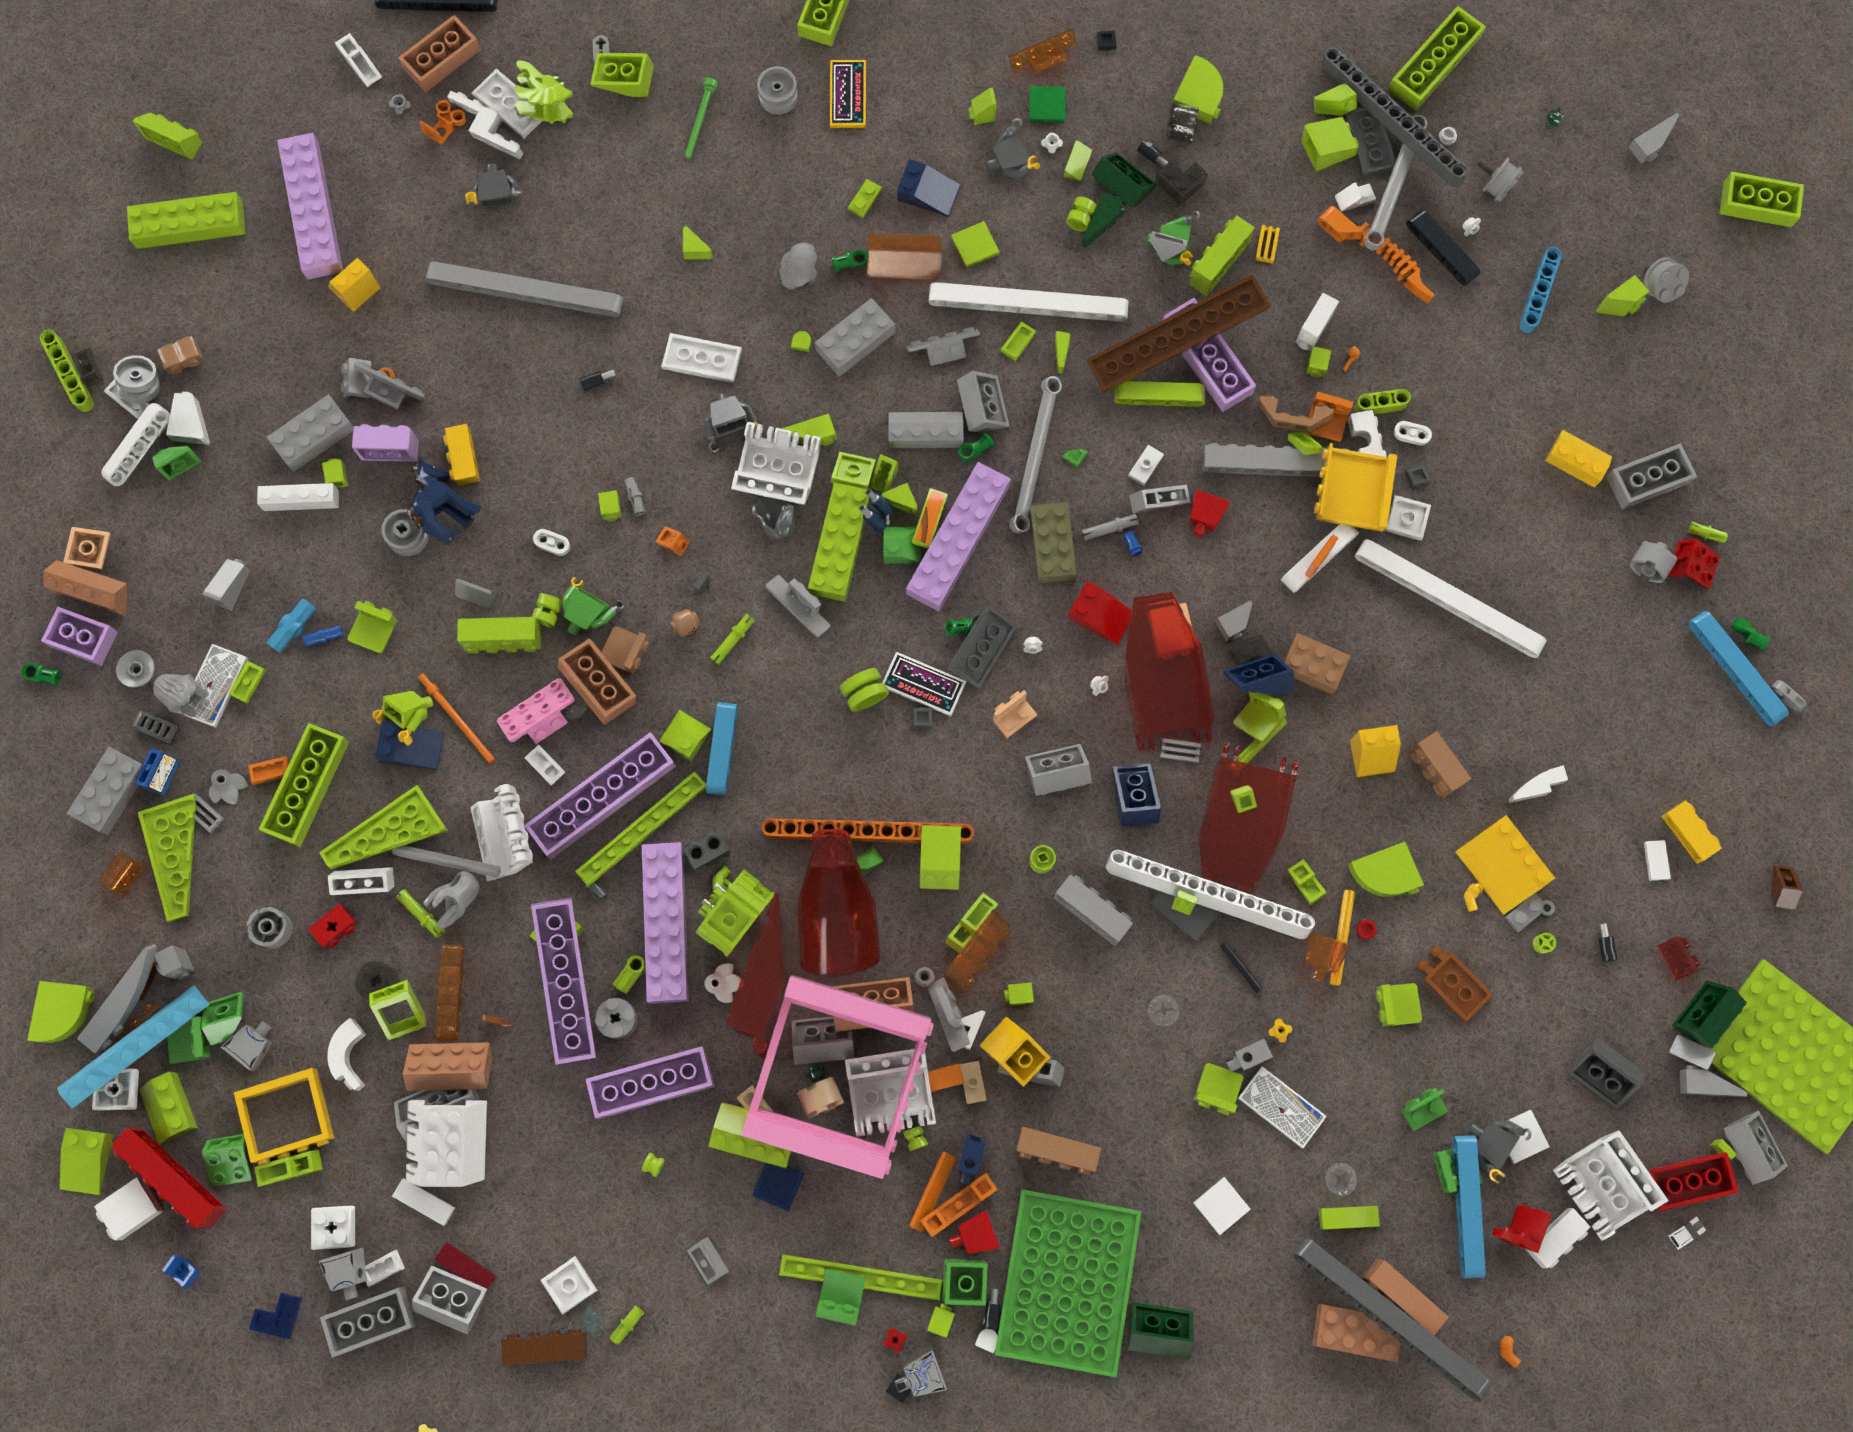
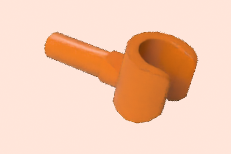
[1342,346,1360,372]

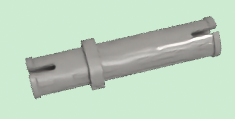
[1081,513,1139,541]

